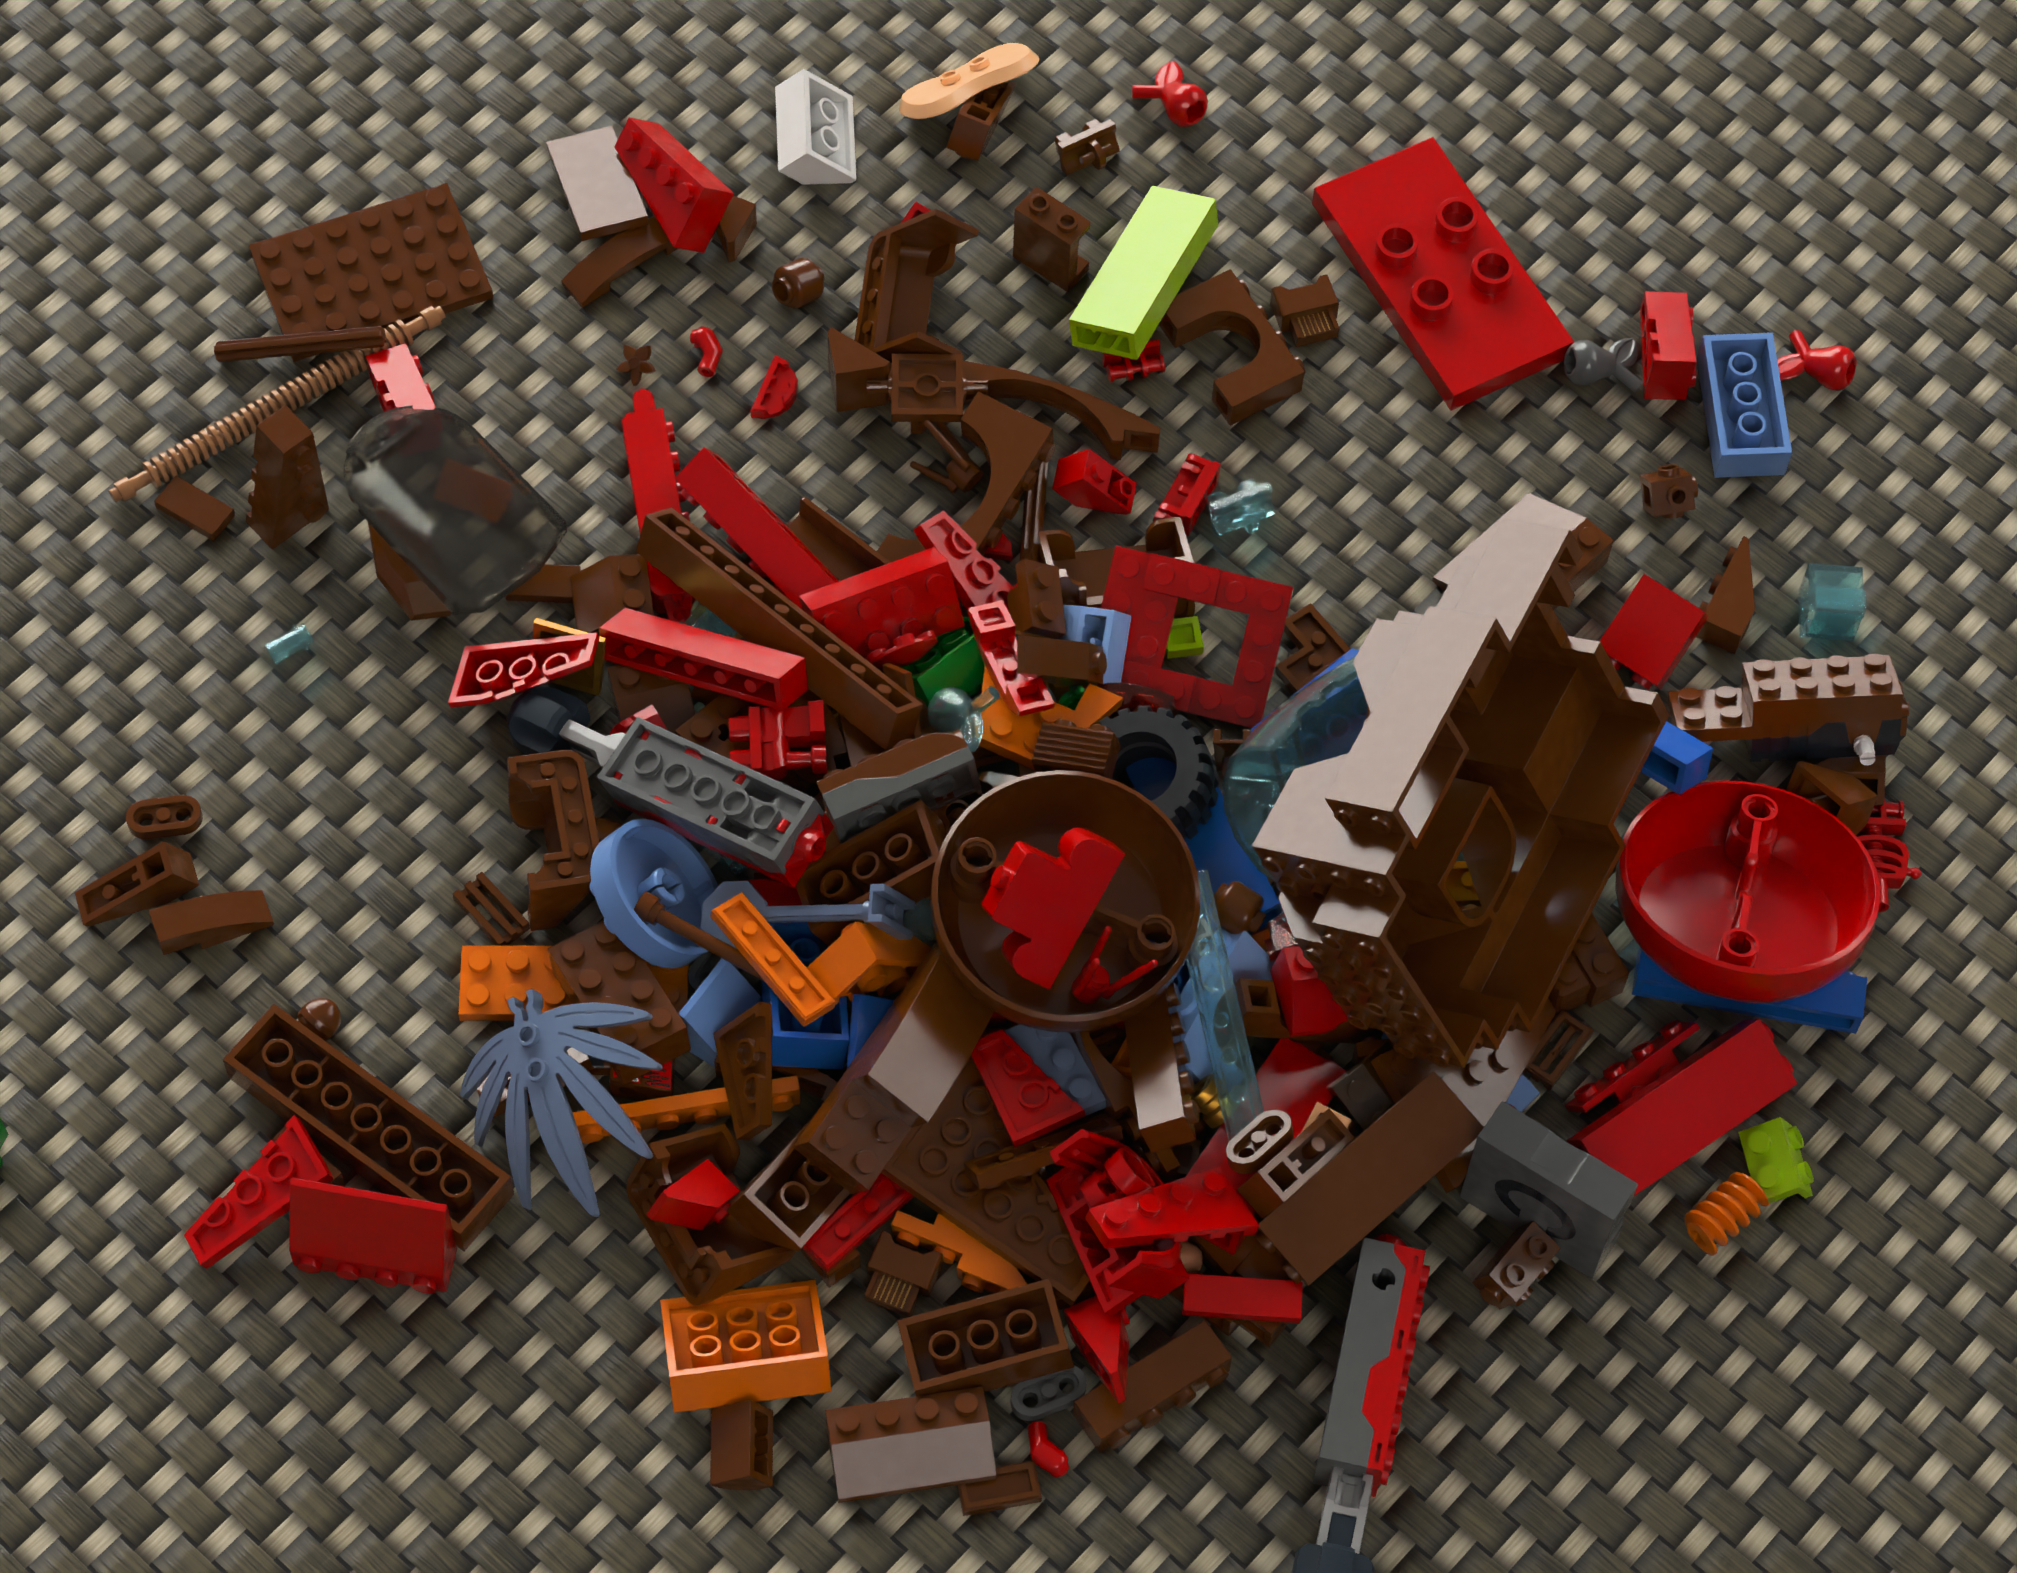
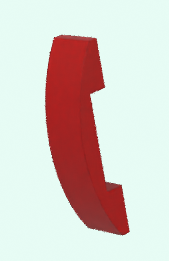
[968,600,1055,716]

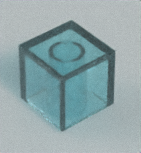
[1799,563,1866,641]

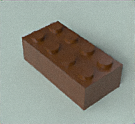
[796,800,947,947]
[548,920,691,1085]
[897,1278,1074,1396]

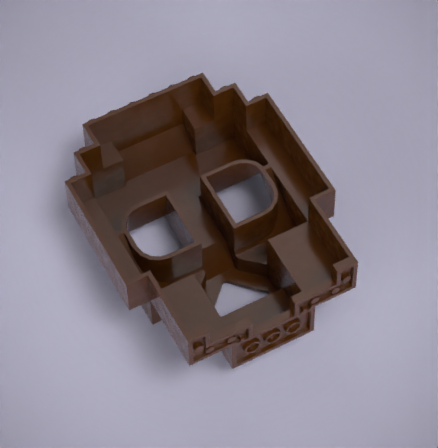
[1252,519,1669,1068]

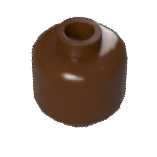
[772,257,824,309]
[1207,881,1267,934]

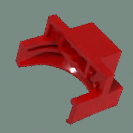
[1046,1129,1190,1315]

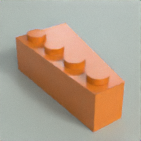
[807,922,937,1004]

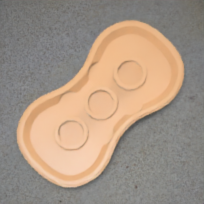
[899,43,1040,119]

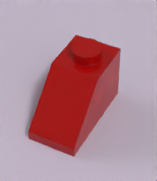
[646,1159,740,1230]

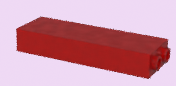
[1566,1018,1798,1197]
[1186,1038,1347,1255]

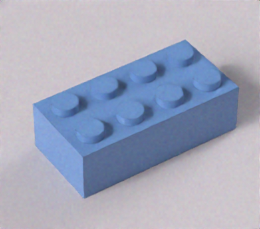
[1696,333,1792,478]

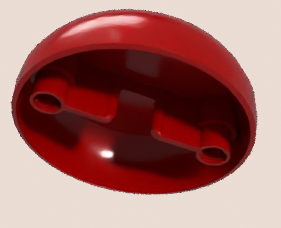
[1615,780,1880,1003]

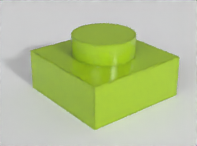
[1166,616,1204,659]

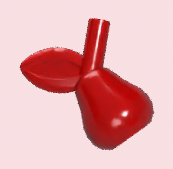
[1132,61,1208,127]
[1777,330,1857,391]

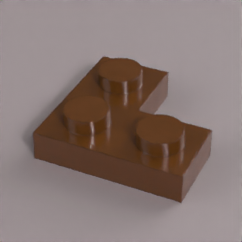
[1275,603,1350,694]

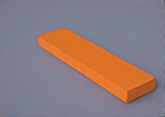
[710,892,836,1027]

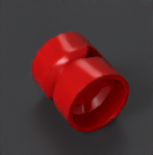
[1080,1147,1155,1207]

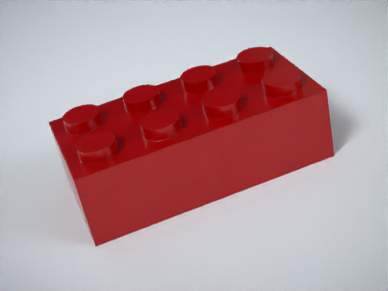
[799,547,965,660]

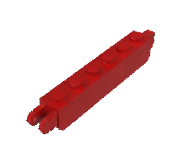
[622,388,696,626]

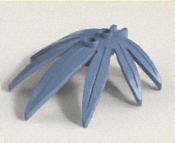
[460,989,663,1217]

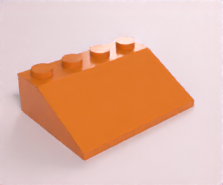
[660,1280,832,1413]

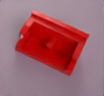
[1153,454,1221,537]

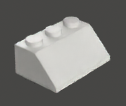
[775,69,856,185]

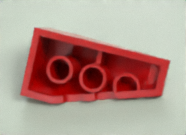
[448,632,600,708]

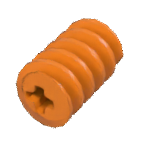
[1684,1172,1769,1256]

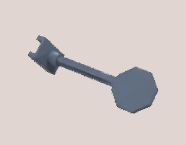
[701,881,915,949]

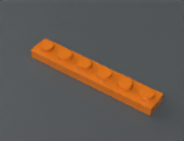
[572,1075,800,1143]

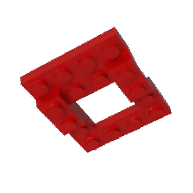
[1082,546,1294,728]

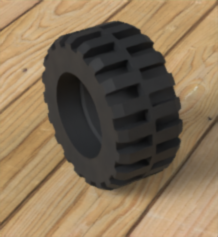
[1099,706,1219,840]

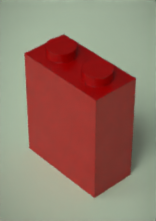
[1600,574,1709,690]

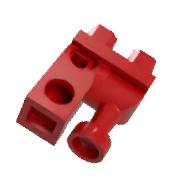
[729,700,827,781]

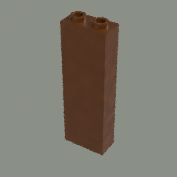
[1255,1071,1484,1286]

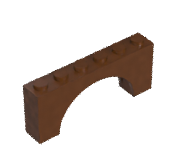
[877,391,1056,604]

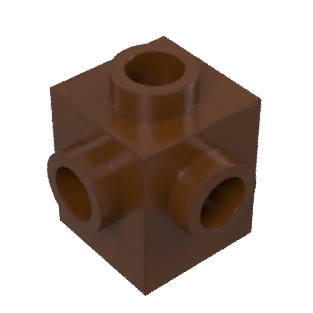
[1640,464,1698,518]

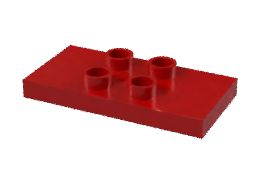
[1312,137,1574,411]

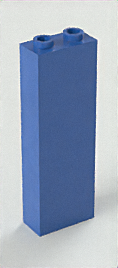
[1125,757,1286,935]

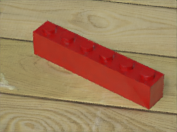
[675,447,839,609]
[599,608,809,711]

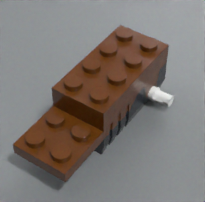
[1668,653,1909,766]

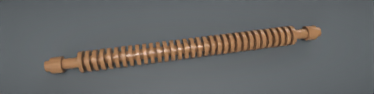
[109,306,446,503]

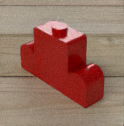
[982,828,1125,990]

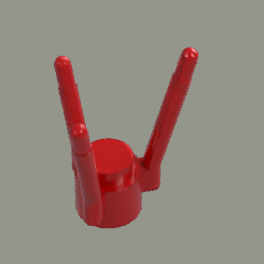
[1071,926,1158,1004]

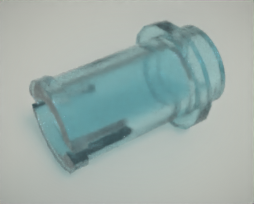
[264,623,314,665]

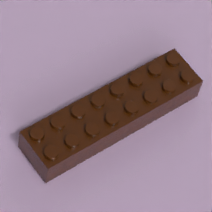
[223,1004,514,1252]

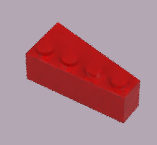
[614,117,734,253]

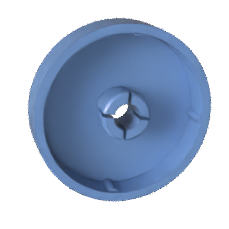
[589,819,718,968]

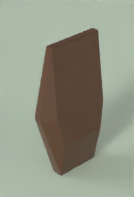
[367,510,453,621]

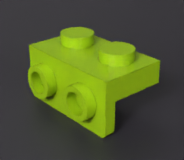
[1738,1117,1814,1204]

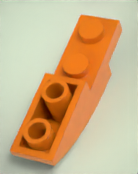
[891,1210,1027,1293]

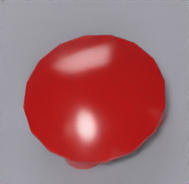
[866,630,938,670]

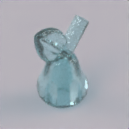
[927,686,1000,752]

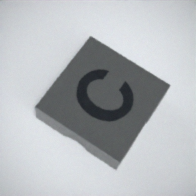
[1460,1101,1638,1279]

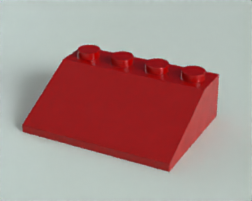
[289,1178,457,1294]

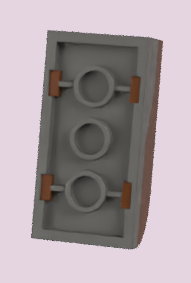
[817,729,982,844]

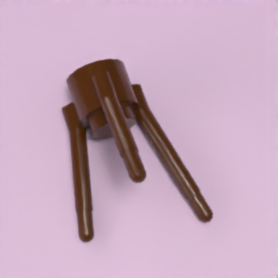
[910,419,983,493]

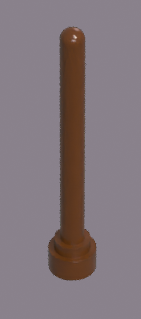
[634,891,764,981]

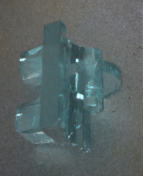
[1207,479,1275,536]

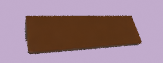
[787,497,891,581]

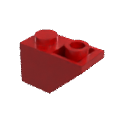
[1052,449,1137,515]

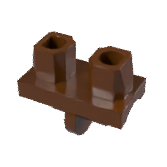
[1055,119,1120,175]

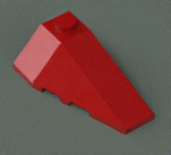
[1270,946,1347,1037]

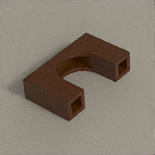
[1159,269,1305,426]

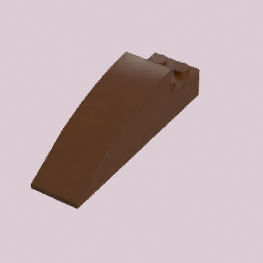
[793,940,994,1194]

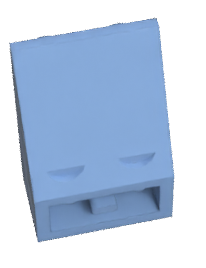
[1059,605,1132,688]

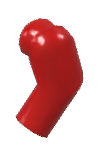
[690,326,723,377]
[1027,1421,1069,1477]

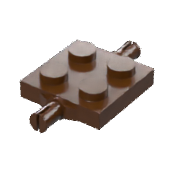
[867,354,988,422]

